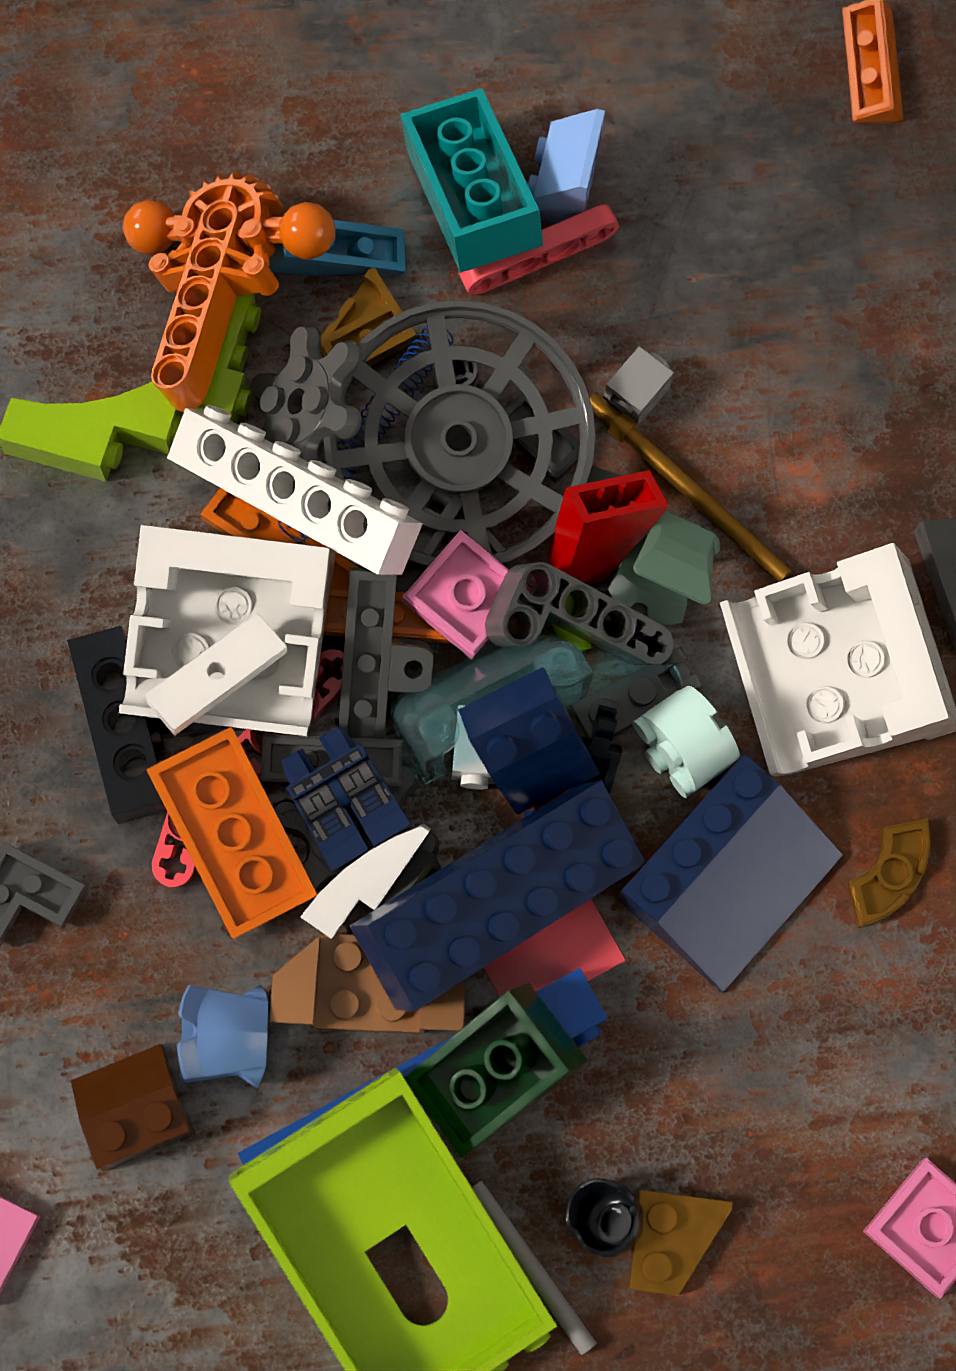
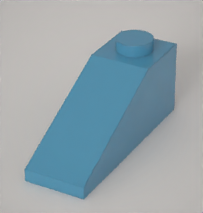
[269,213,406,276]

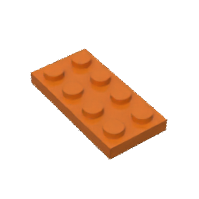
[146,726,317,939]

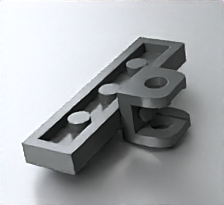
[338,567,433,739]

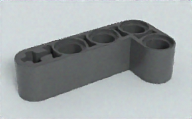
[485,562,674,665]

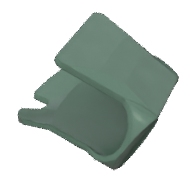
[607,511,720,625]

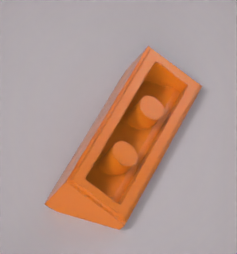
[843,0,903,123]

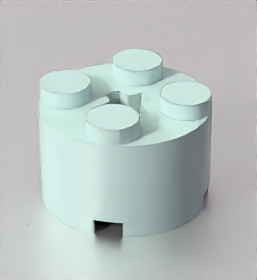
[632,686,740,798]

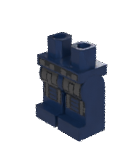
[281,726,411,872]

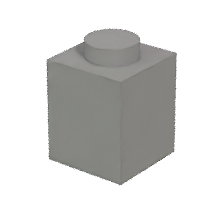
[603,346,674,425]

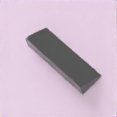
[913,518,956,654]

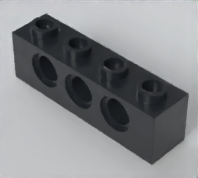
[67,626,167,824]

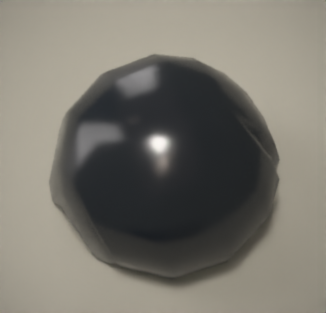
[565,1178,643,1257]

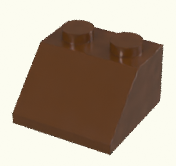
[71,1044,195,1171]

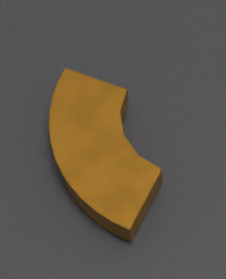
[846,818,931,929]

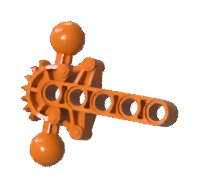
[123,171,335,412]

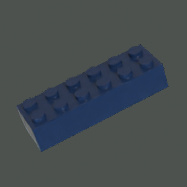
[350,780,646,1011]

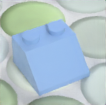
[528,109,605,224]

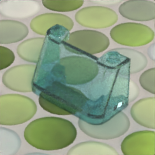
[390,629,594,785]

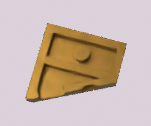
[321,267,416,366]
[628,1190,733,1296]

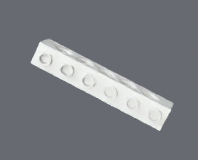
[167,405,423,575]

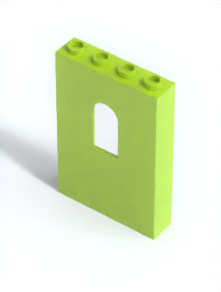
[228,1067,557,1371]

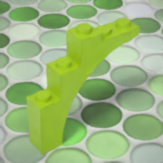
[0,294,261,482]

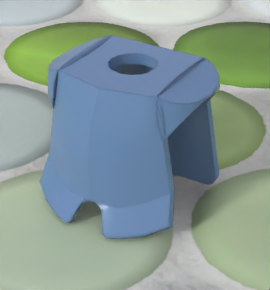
[177,985,270,1088]

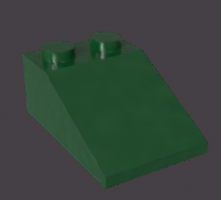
[404,983,588,1158]

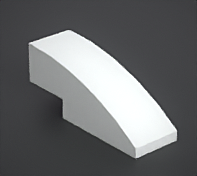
[301,824,431,939]

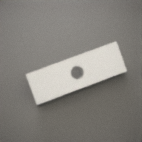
[144,613,287,736]

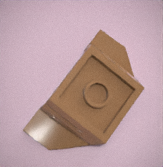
[269,934,465,1034]

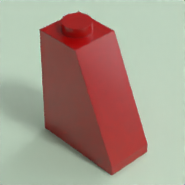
[547,470,668,585]

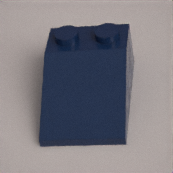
[458,667,600,815]

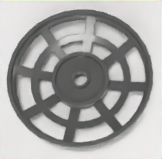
[323,300,596,567]

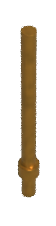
[589,392,792,582]

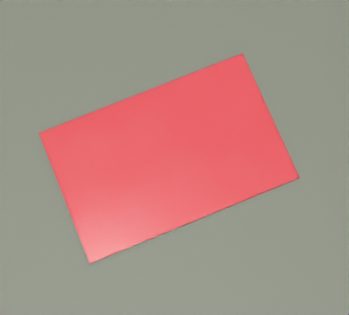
[484,899,626,997]

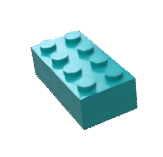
[400,88,543,273]

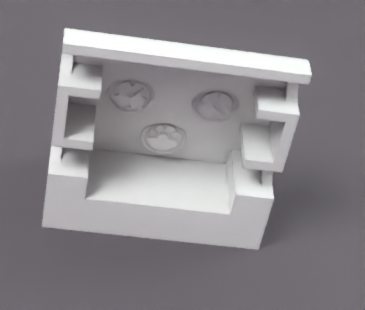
[119,525,336,736]
[720,543,956,776]

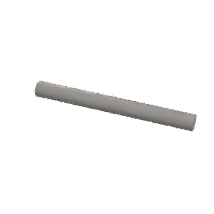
[472,1180,597,1355]

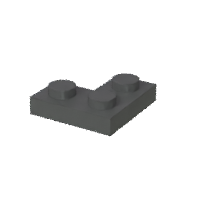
[0,842,88,947]

